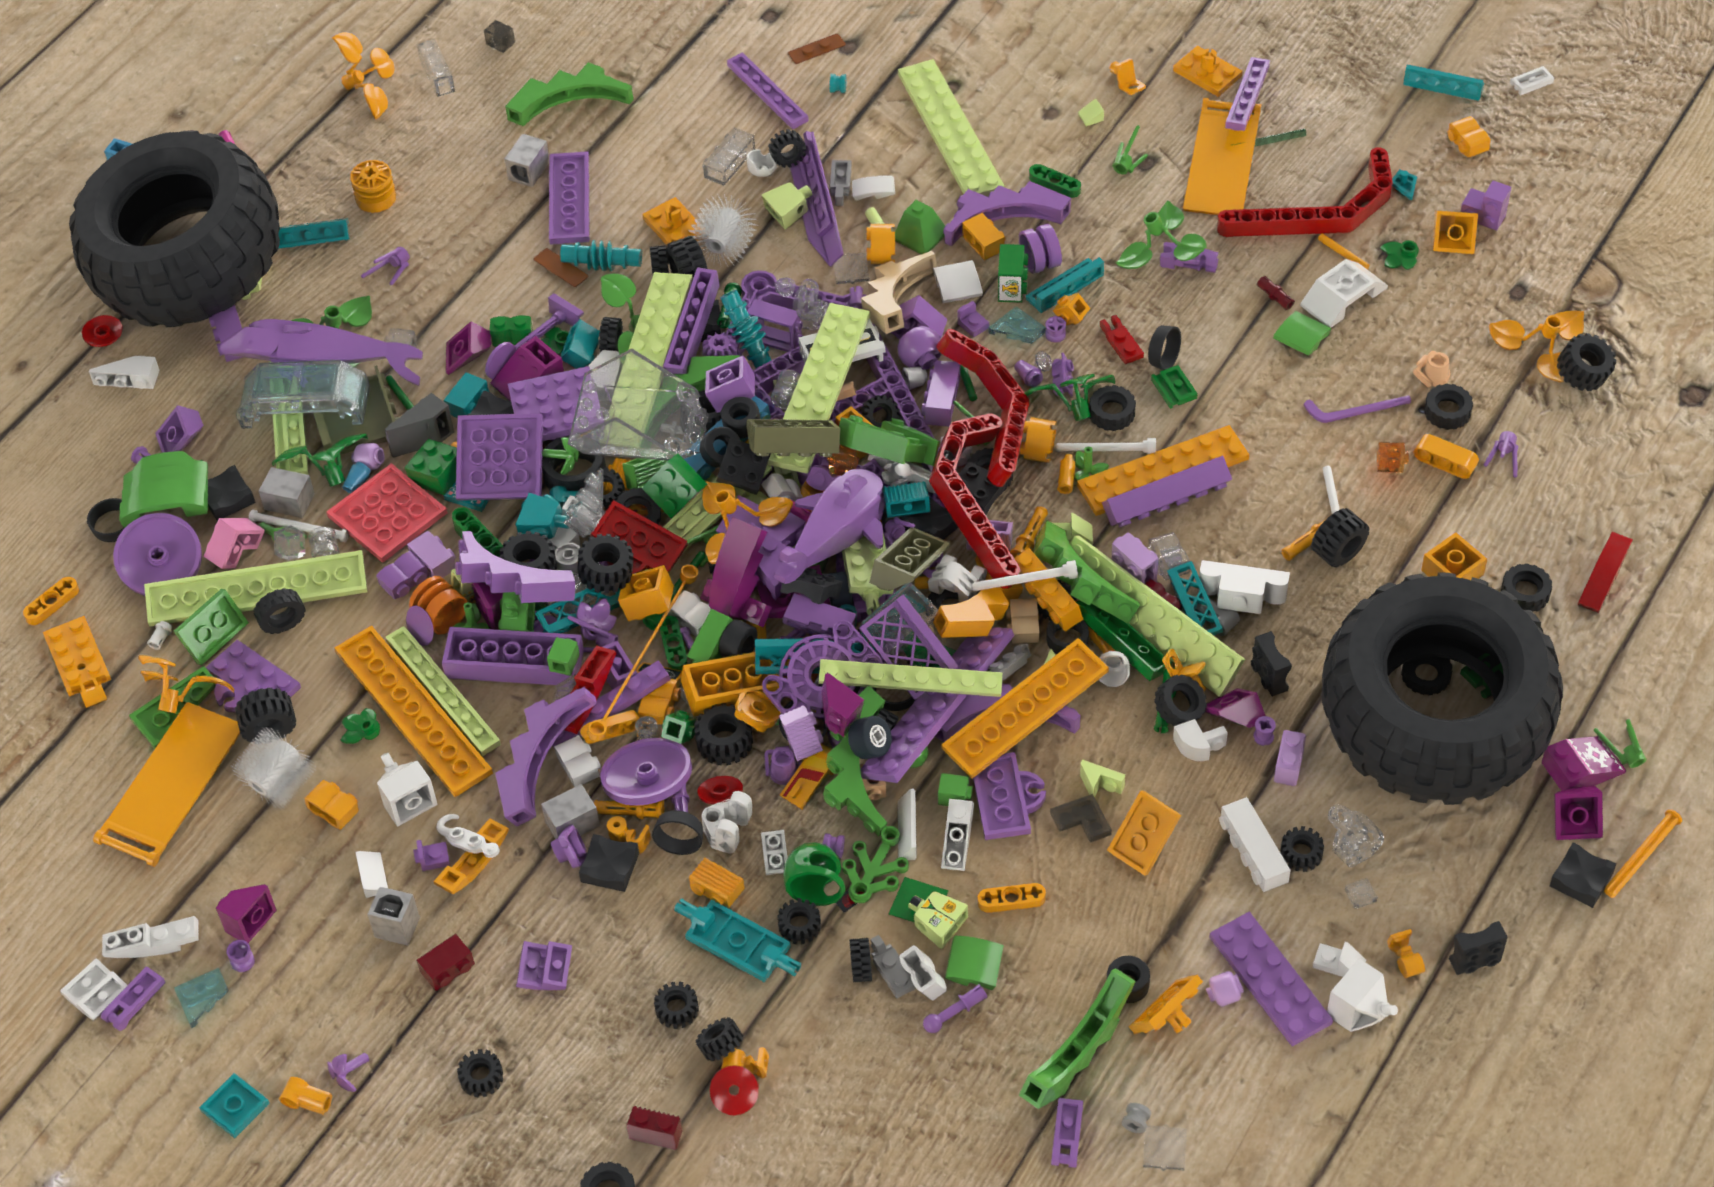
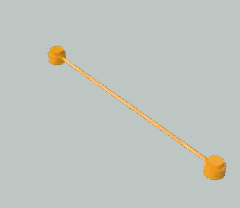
[587,564,698,741]

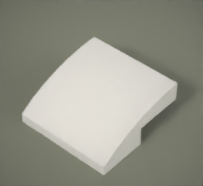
[933,260,983,303]
[60,958,128,1021]

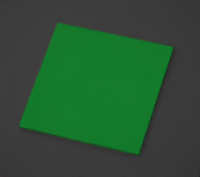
[888,877,949,922]

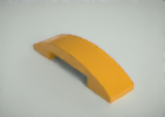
[434,818,509,894]

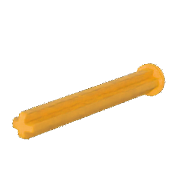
[1604,809,1683,898]

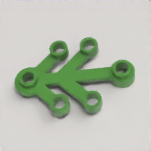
[842,826,909,903]

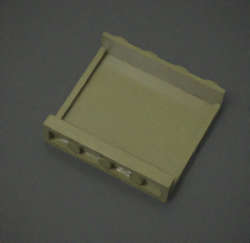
[305,365,399,455]

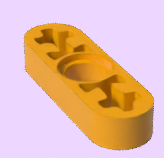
[23,577,79,625]
[580,710,642,744]
[978,883,1046,913]

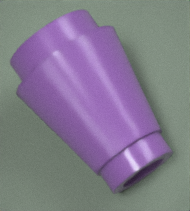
[1014,360,1043,387]

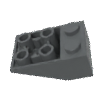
[385,393,454,458]

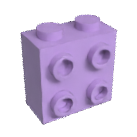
[1111,532,1159,584]

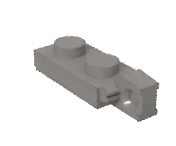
[830,160,852,206]
[987,644,1032,681]
[870,935,917,998]

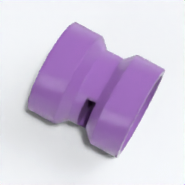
[226,940,255,972]

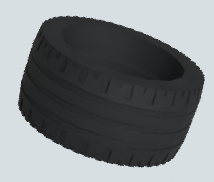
[542,434,606,491]

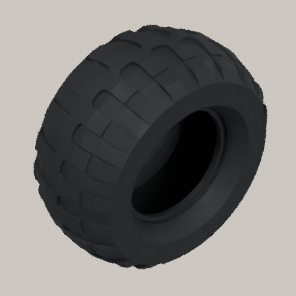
[69,130,280,327]
[1321,573,1563,805]

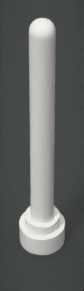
[1054,438,1156,455]
[971,560,1078,591]

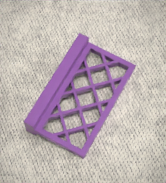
[859,594,958,700]

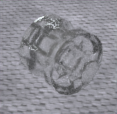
[635,716,659,740]

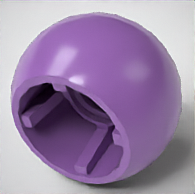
[898,326,942,370]

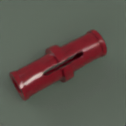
[1257,275,1295,310]

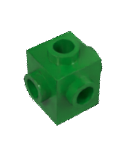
[661,710,696,745]

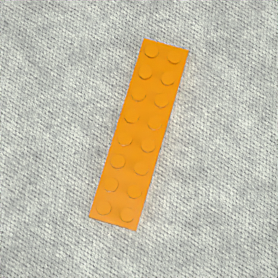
[1077,425,1249,516]
[941,638,1109,779]

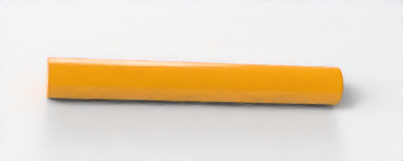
[1318,233,1370,270]

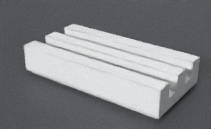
[1510,66,1554,96]

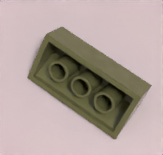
[747,419,840,457]
[869,527,950,591]

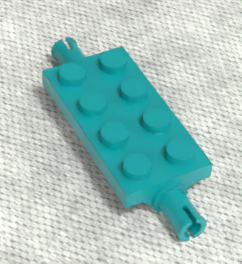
[674,898,801,982]

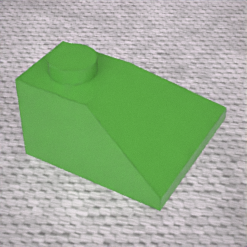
[895,200,945,254]

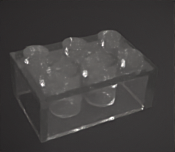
[858,582,938,661]

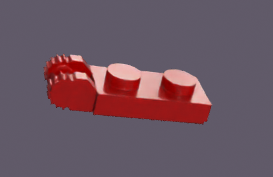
[1099,315,1144,365]

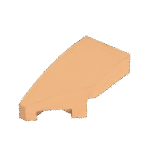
[837,381,856,401]

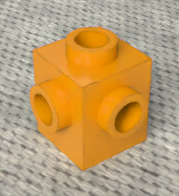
[1053,293,1091,326]

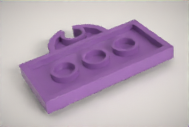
[205,640,301,712]
[973,752,1046,840]

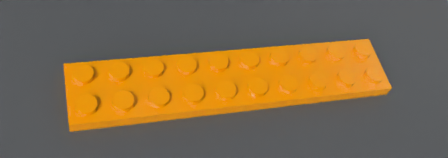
[334,625,493,797]

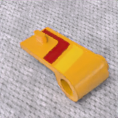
[780,743,834,810]

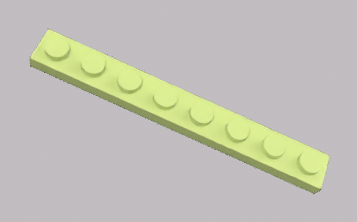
[386,626,501,757]
[819,659,1003,697]

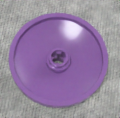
[113,513,202,596]
[600,738,692,805]

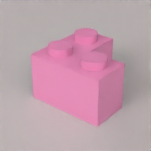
[203,518,265,569]

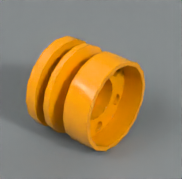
[350,160,396,213]

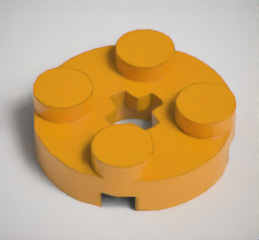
[734,690,780,732]

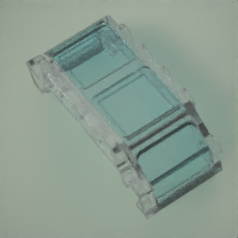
[236,360,370,429]

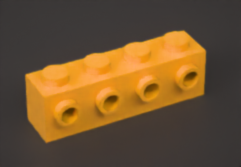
[1014,548,1083,632]

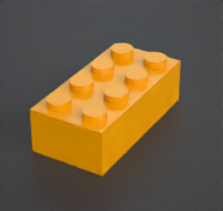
[681,652,779,717]

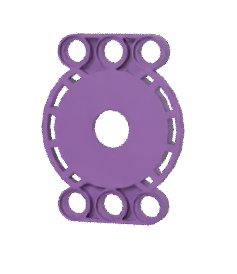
[762,620,882,718]

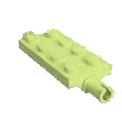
[842,534,894,616]

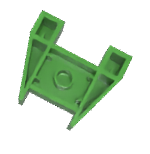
[839,415,940,466]

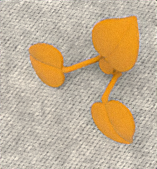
[332,32,395,120]
[1489,311,1584,382]
[702,481,793,564]
[138,655,235,714]

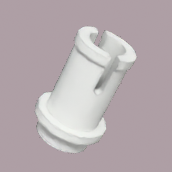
[147,621,172,650]

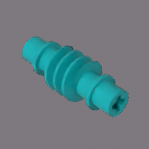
[560,240,643,271]
[720,290,772,368]

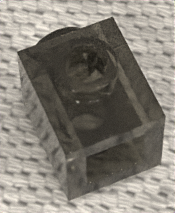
[484,20,515,53]

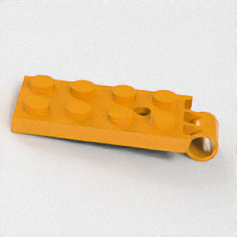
[43,616,112,708]

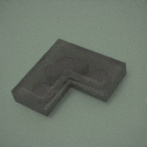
[1050,794,1112,843]

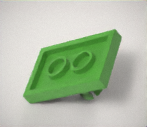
[174,589,249,666]

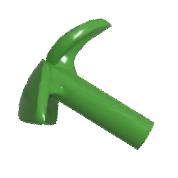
[542,437,579,475]
[1074,446,1109,480]
[453,602,490,629]

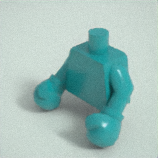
[508,493,571,541]

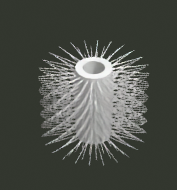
[689,194,758,266]
[231,727,316,809]

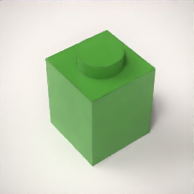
[547,637,580,676]
[938,773,973,806]

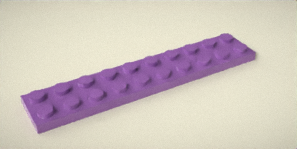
[860,627,1015,783]

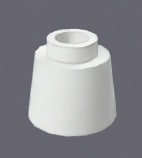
[902,367,928,390]

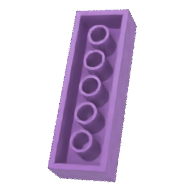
[442,627,584,686]

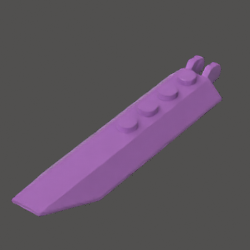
[790,131,844,267]

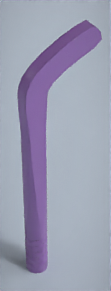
[1304,395,1411,423]

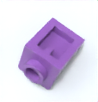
[958,301,989,338]
[413,840,450,871]

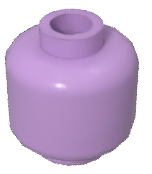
[351,443,385,470]
[1206,971,1244,1007]

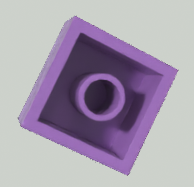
[705,355,755,413]

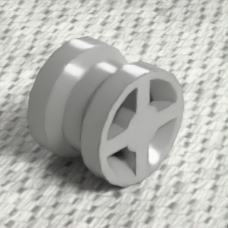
[1122,1103,1151,1133]

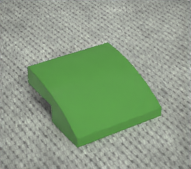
[1273,311,1331,356]
[945,935,1004,990]

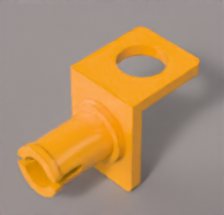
[1109,59,1146,95]
[1162,649,1206,692]

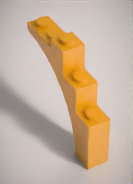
[933,556,1023,638]

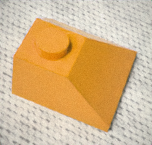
[1433,210,1478,254]

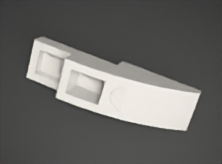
[102,916,198,958]

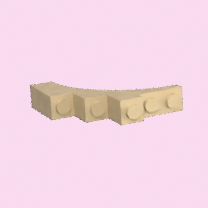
[861,251,937,334]

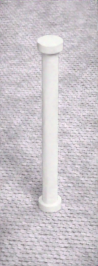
[249,510,349,542]

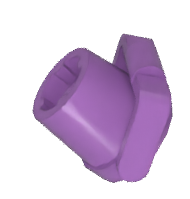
[764,746,802,785]
[551,824,587,868]

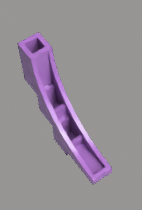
[943,181,1071,246]
[455,531,575,603]
[935,682,1080,742]
[495,687,597,827]

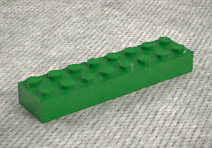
[1076,600,1172,681]

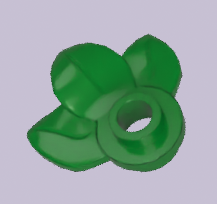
[1380,240,1419,270]
[541,326,569,355]
[340,708,380,744]

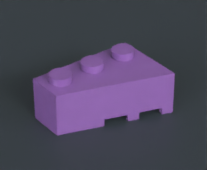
[750,522,787,600]
[783,593,856,637]

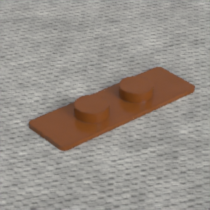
[788,33,846,64]
[533,248,588,287]

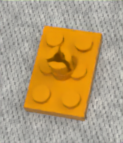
[1173,45,1243,97]
[642,197,708,245]
[1107,790,1182,876]
[1128,974,1203,1034]

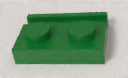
[1151,365,1198,409]

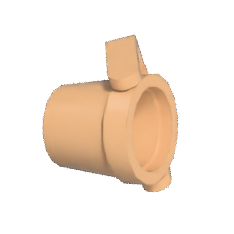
[1413,351,1450,388]

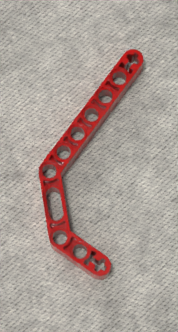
[1217,147,1393,237]
[936,329,1029,487]
[929,413,1020,589]

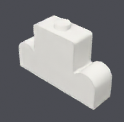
[1198,560,1290,614]

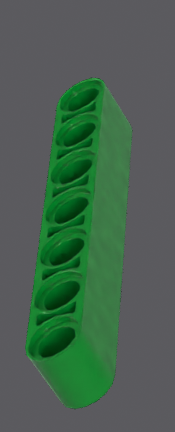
[452,507,548,611]

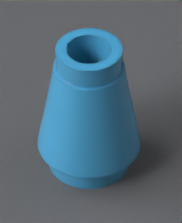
[342,462,371,494]

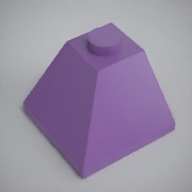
[155,405,203,453]

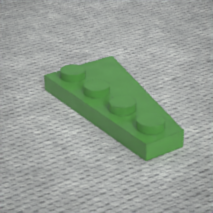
[129,666,216,749]

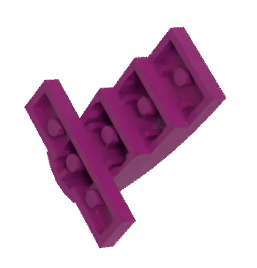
[700,517,772,627]

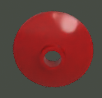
[82,315,123,347]
[697,776,743,804]
[710,1066,759,1116]

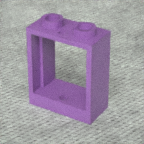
[748,299,804,352]

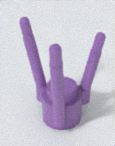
[361,247,410,285]
[1484,431,1518,478]
[883,517,915,546]
[568,615,618,652]

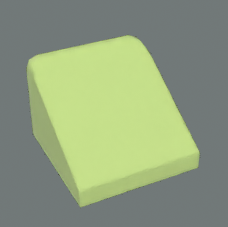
[1078,99,1104,126]

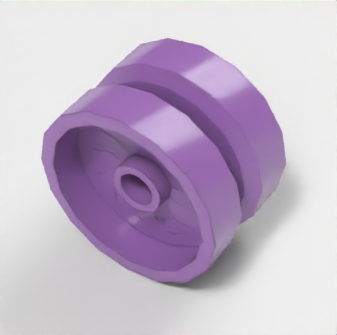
[1019,223,1062,274]

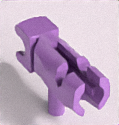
[1160,242,1219,273]

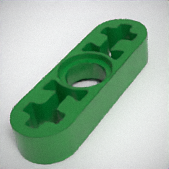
[1029,164,1081,198]
[659,616,688,671]

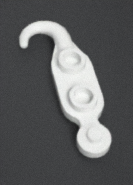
[436,814,500,858]

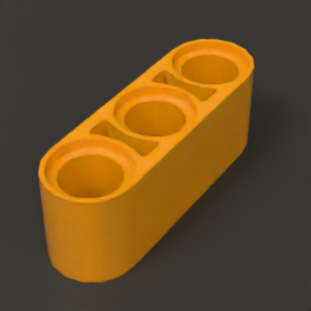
[1413,434,1479,479]

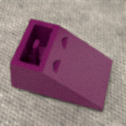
[490,336,564,401]

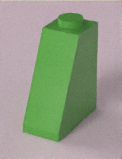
[687,609,734,663]

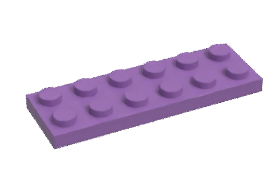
[549,152,590,245]
[1209,911,1333,1047]

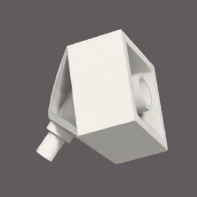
[377,753,438,827]
[1327,959,1398,1032]

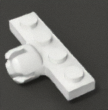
[868,454,936,493]

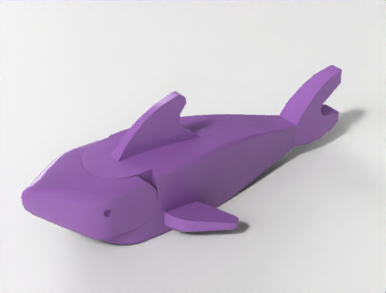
[220,319,423,388]

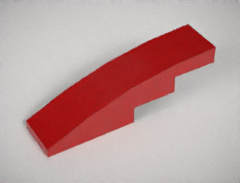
[1578,532,1633,613]
[564,645,616,734]

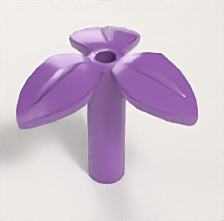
[327,1053,369,1092]

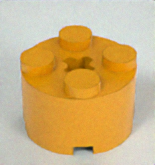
[866,224,895,264]
[1020,417,1057,463]

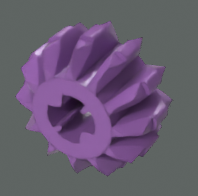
[702,332,737,356]

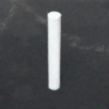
[1323,466,1340,514]

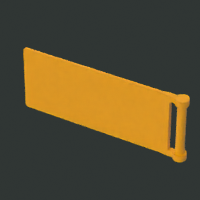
[1183,97,1262,215]
[93,702,240,867]

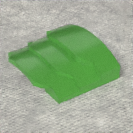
[119,451,208,528]

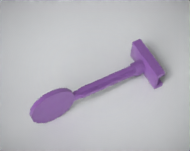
[485,293,584,380]

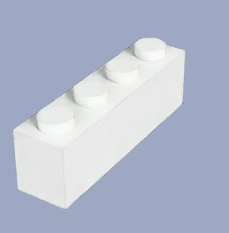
[1219,797,1290,892]

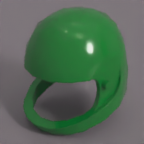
[783,842,845,906]

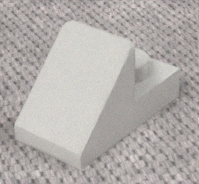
[1313,942,1366,977]

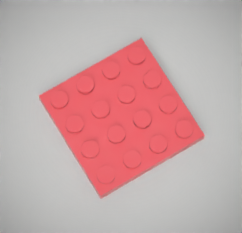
[326,463,448,563]

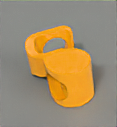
[607,816,651,854]
[1387,929,1425,978]
[721,1047,769,1079]

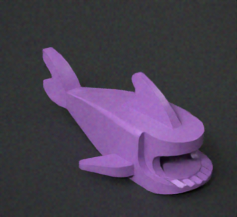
[774,469,885,584]

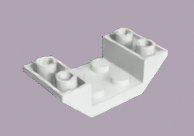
[1300,259,1388,327]

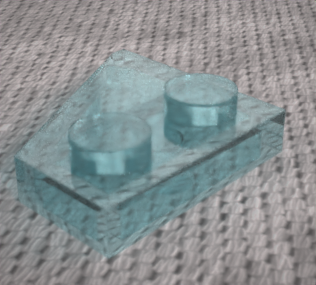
[989,306,1046,344]
[174,968,229,1028]

